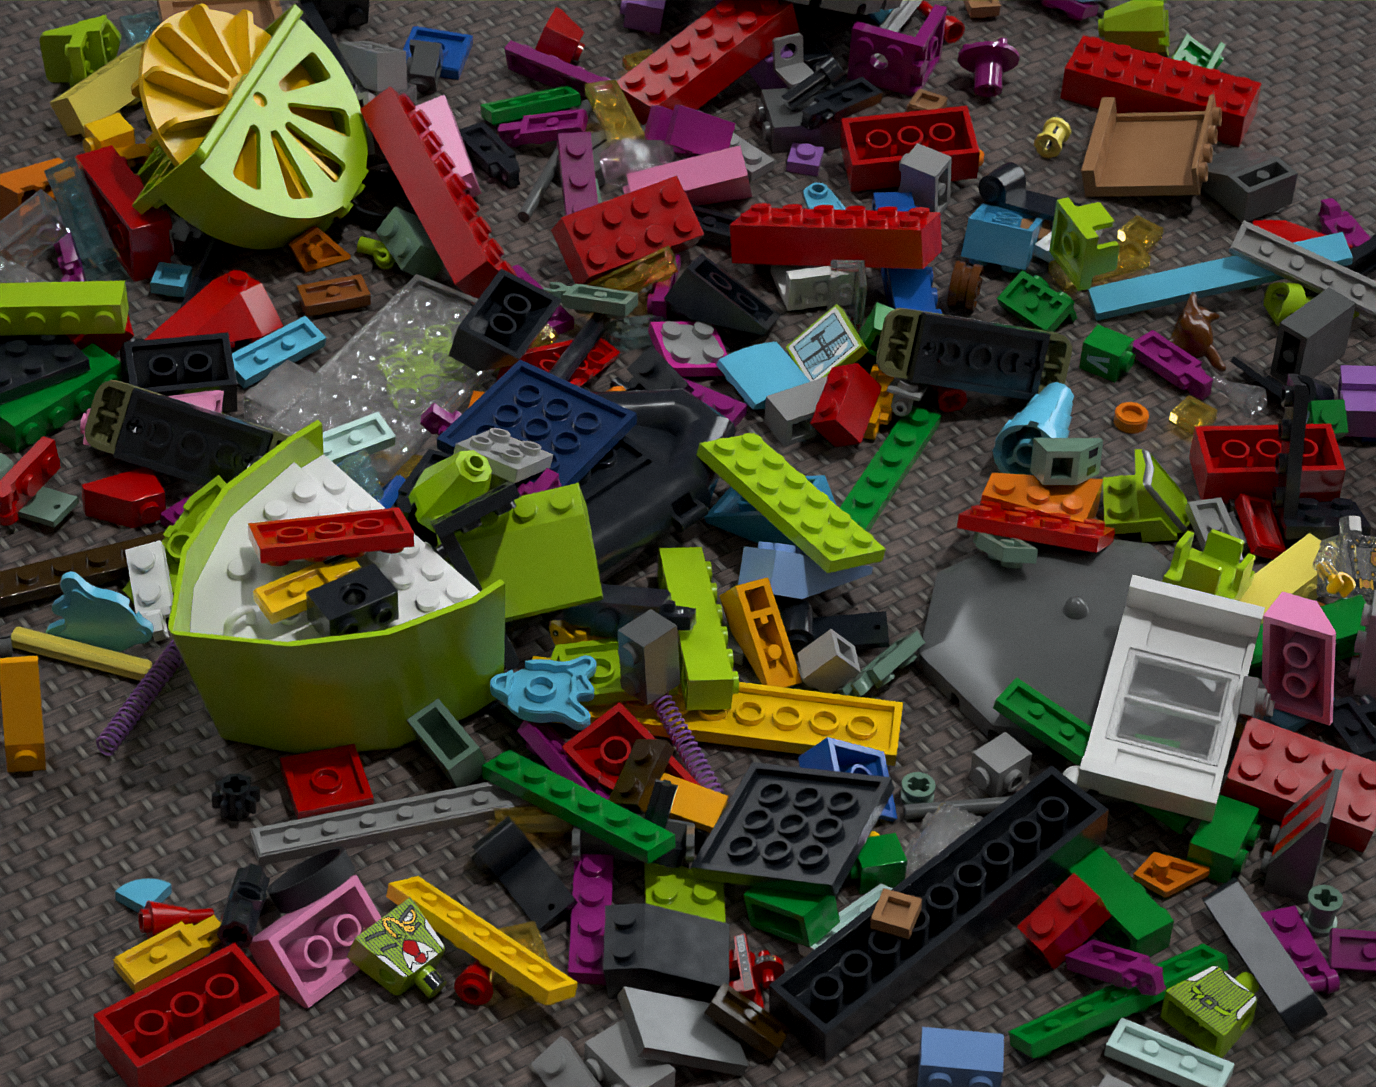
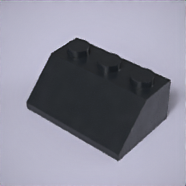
[448,268,562,372]
[124,332,238,413]

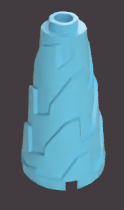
[993,382,1074,475]

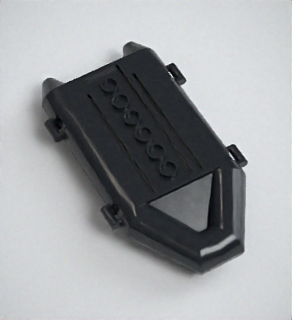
[394,388,736,641]

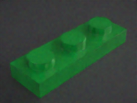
[480,86,581,127]

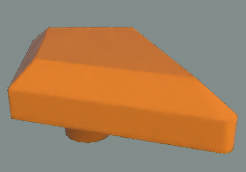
[288,226,351,272]
[1132,852,1210,898]

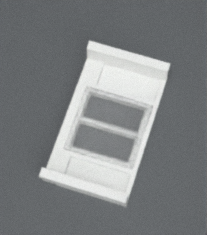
[1077,575,1265,822]

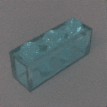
[44,157,120,269]

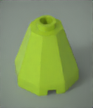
[1098,0,1170,56]
[408,450,492,532]

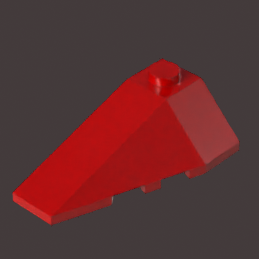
[144,270,283,348]
[495,337,621,387]
[561,702,701,829]

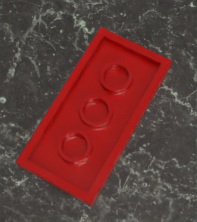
[957,501,1115,553]
[248,507,415,566]

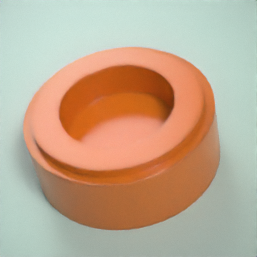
[1113,402,1149,434]

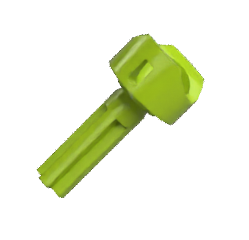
[1263,282,1360,327]

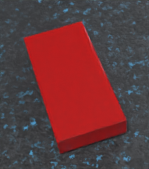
[1234,494,1286,559]

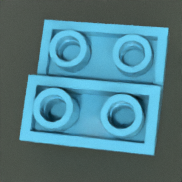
[716,342,810,410]

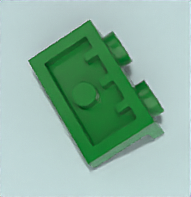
[996,270,1077,332]

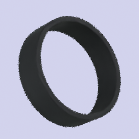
[348,171,417,231]
[267,846,356,914]

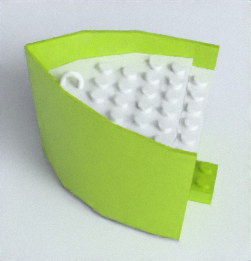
[168,420,505,755]

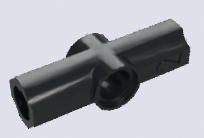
[216,863,270,949]

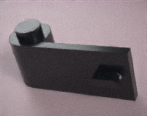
[978,162,1081,221]
[1230,356,1334,403]
[778,598,890,655]
[471,816,578,933]

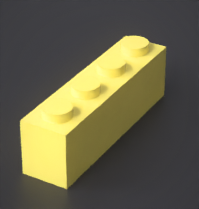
[50,41,145,137]
[1239,533,1343,624]

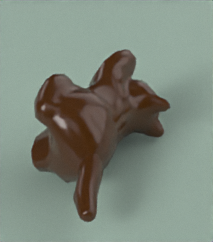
[1169,292,1226,372]

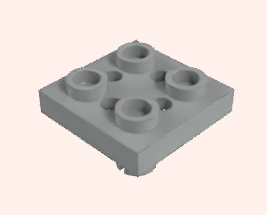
[453,428,553,491]

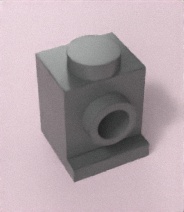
[406,39,444,92]

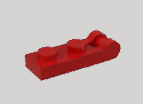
[0,437,61,526]

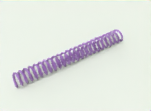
[96,640,183,756]
[650,692,729,806]

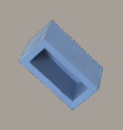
[917,1027,1004,1087]

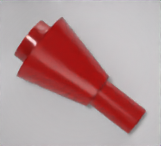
[138,900,214,939]
[454,959,494,1005]

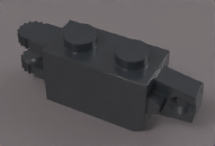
[562,584,697,638]

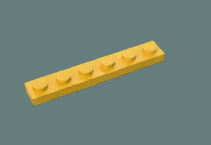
[386,876,578,1005]

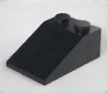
[664,253,781,335]
[603,903,730,999]

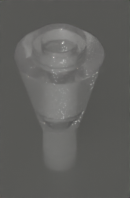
[1212,375,1267,418]

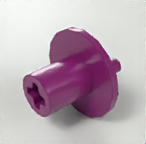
[957,38,1020,97]

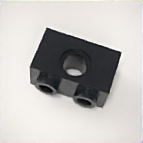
[306,563,399,638]

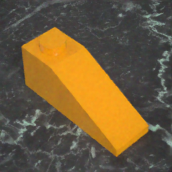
[719,577,802,688]
[0,655,46,773]

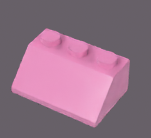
[1262,591,1336,725]
[248,875,382,1008]

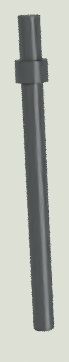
[517,100,593,222]

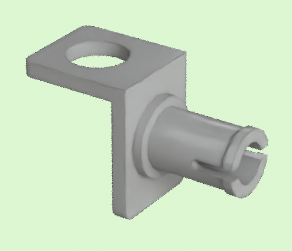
[772,33,814,88]

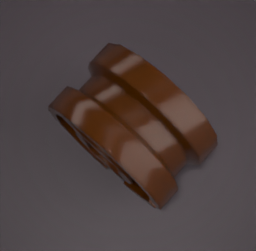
[947,260,984,311]

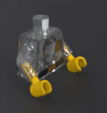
[1312,516,1376,602]

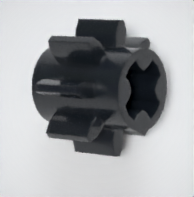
[211,773,260,821]

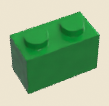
[1186,794,1262,883]
[743,886,840,948]

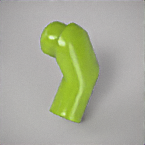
[357,236,396,269]

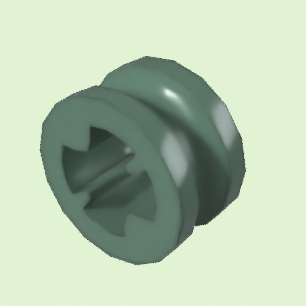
[900,772,936,805]

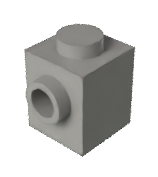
[798,629,861,693]
[969,732,1032,798]

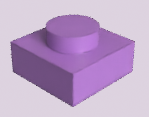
[786,143,824,176]

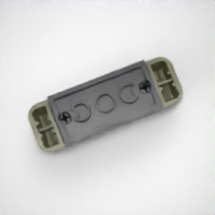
[876,308,1072,400]
[85,380,291,486]

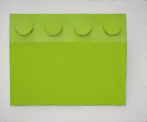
[434,483,604,622]

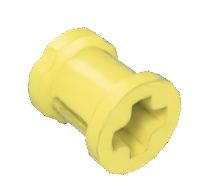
[1034,117,1071,158]

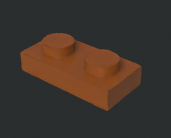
[296,274,371,317]

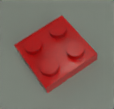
[280,744,374,819]

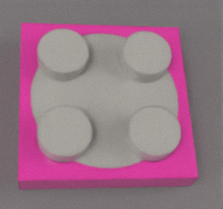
[647,321,727,377]

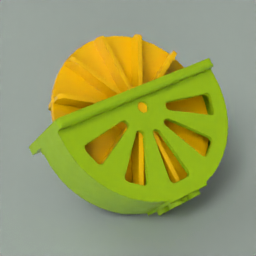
[131,4,369,249]

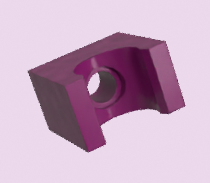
[641,105,736,159]

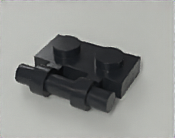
[610,346,694,393]
[1323,694,1376,761]

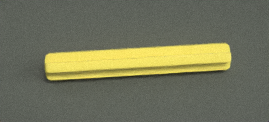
[11,627,152,681]

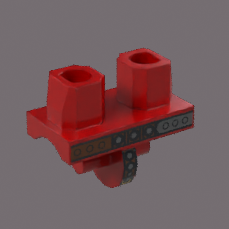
[730,933,785,1010]

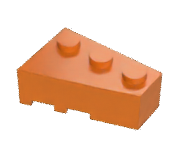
[0,158,79,246]
[981,473,1103,523]

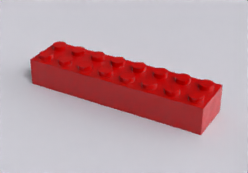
[360,86,517,303]

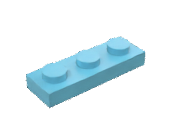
[232,316,326,388]

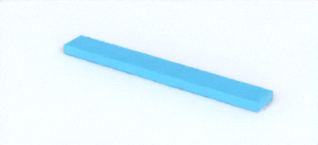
[1087,232,1353,321]

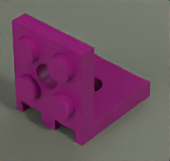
[847,4,947,97]

